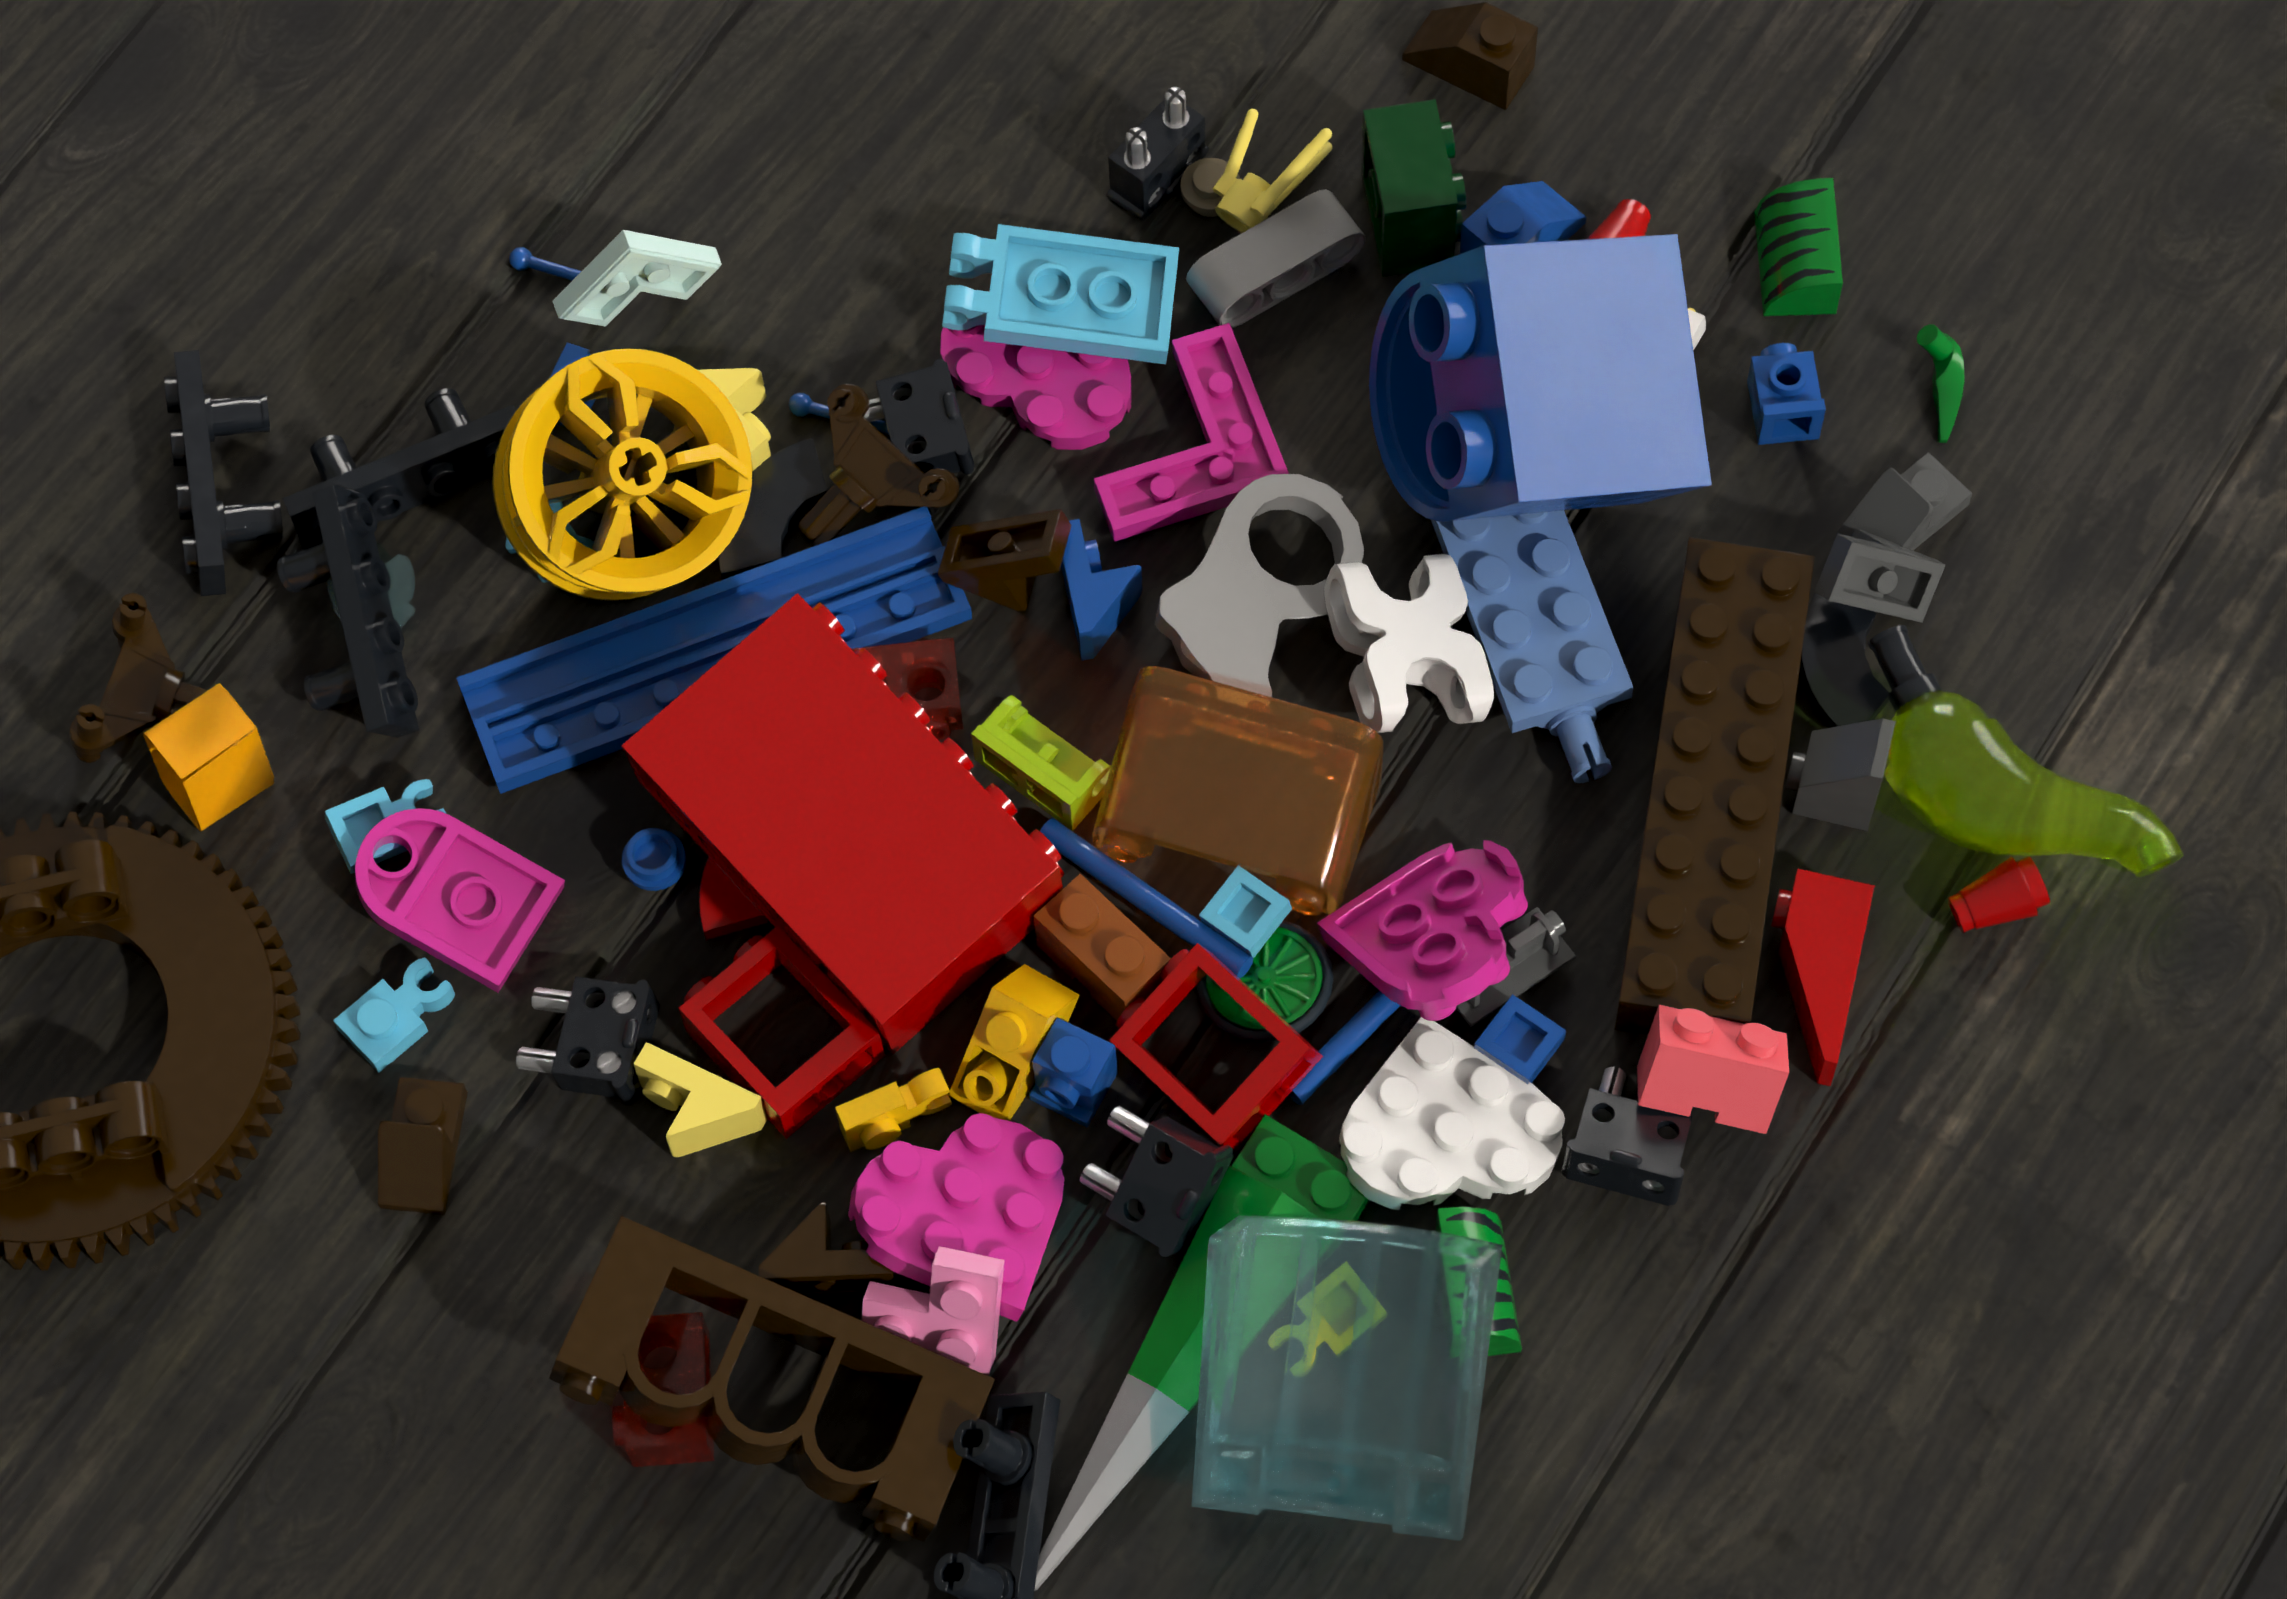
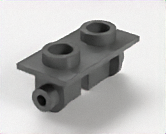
[1456,907,1576,1027]

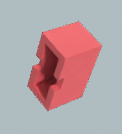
[1637,1005,1789,1134]

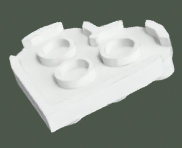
[1339,1017,1565,1210]

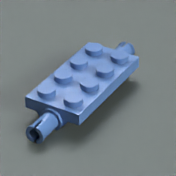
[1431,510,1633,783]

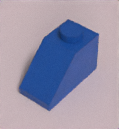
[1460,181,1587,254]

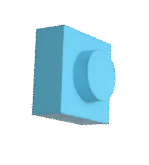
[1199,865,1292,958]

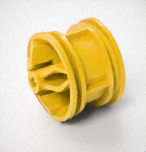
[493,349,752,601]

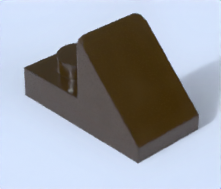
[938,509,1072,611]
[378,1077,468,1215]
[759,1202,898,1298]

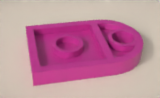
[355,808,565,993]

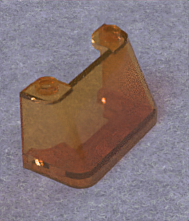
[1092,666,1384,916]

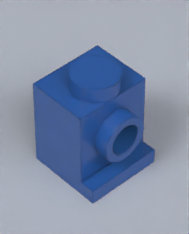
[1747,343,1826,445]
[1029,1017,1118,1128]

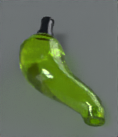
[1868,625,2184,877]

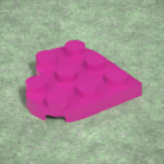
[940,291,1132,450]
[1317,840,1528,1021]
[848,1113,1064,1322]

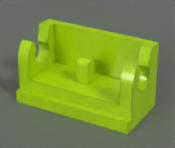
[971,695,1117,831]

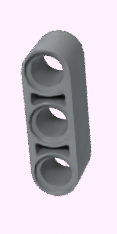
[1186,189,1366,328]

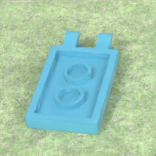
[942,224,1179,364]

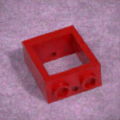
[679,926,885,1139]
[1109,943,1323,1153]

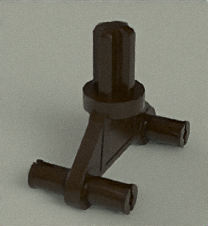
[799,384,959,545]
[69,593,239,763]

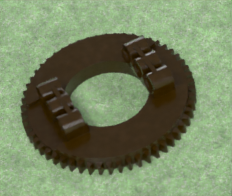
[0,812,301,1271]

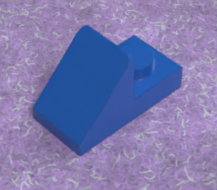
[1061,519,1143,661]

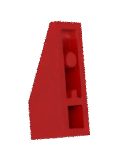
[1771,869,1875,1086]

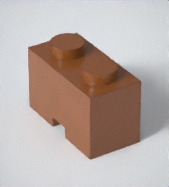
[1033,874,1171,1021]

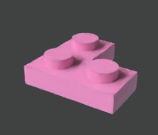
[862,1246,1005,1375]

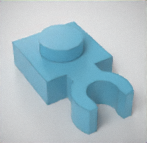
[325,779,446,874]
[333,957,455,1073]

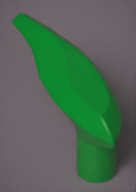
[1917,324,1965,443]

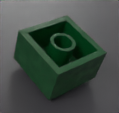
[1361,99,1467,277]

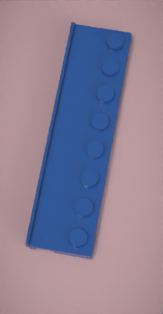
[456,507,972,794]

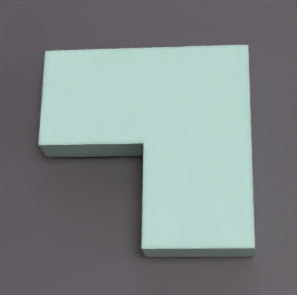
[552,230,722,327]

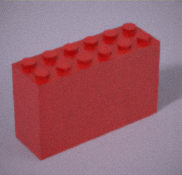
[622,593,1065,1054]

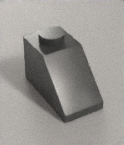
[1785,718,1896,831]

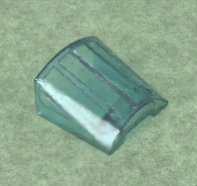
[1192,1215,1503,1541]

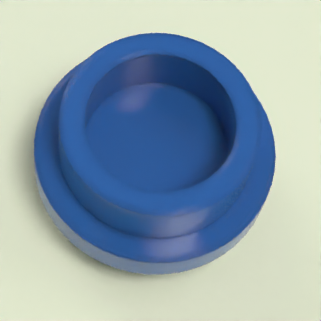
[622,828,687,891]

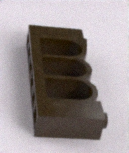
[549,1216,995,1542]

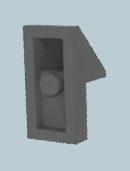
[1837,452,1972,550]
[1814,530,1945,622]

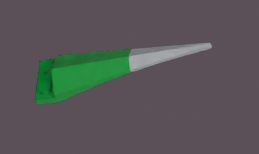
[1034,1114,1370,1591]

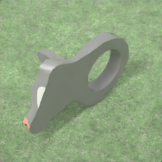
[1154,474,1364,723]

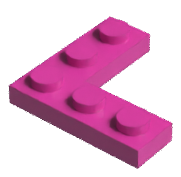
[1094,323,1289,542]

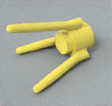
[1212,109,1333,233]

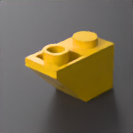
[948,964,1079,1121]

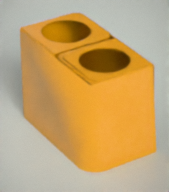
[143,683,275,832]

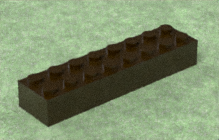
[1614,537,1815,1035]

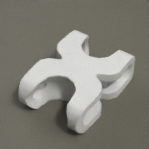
[1324,554,1494,733]

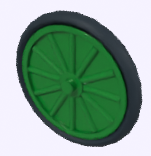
[1197,920,1333,1043]

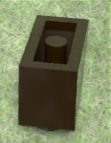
[1402,2,1538,110]

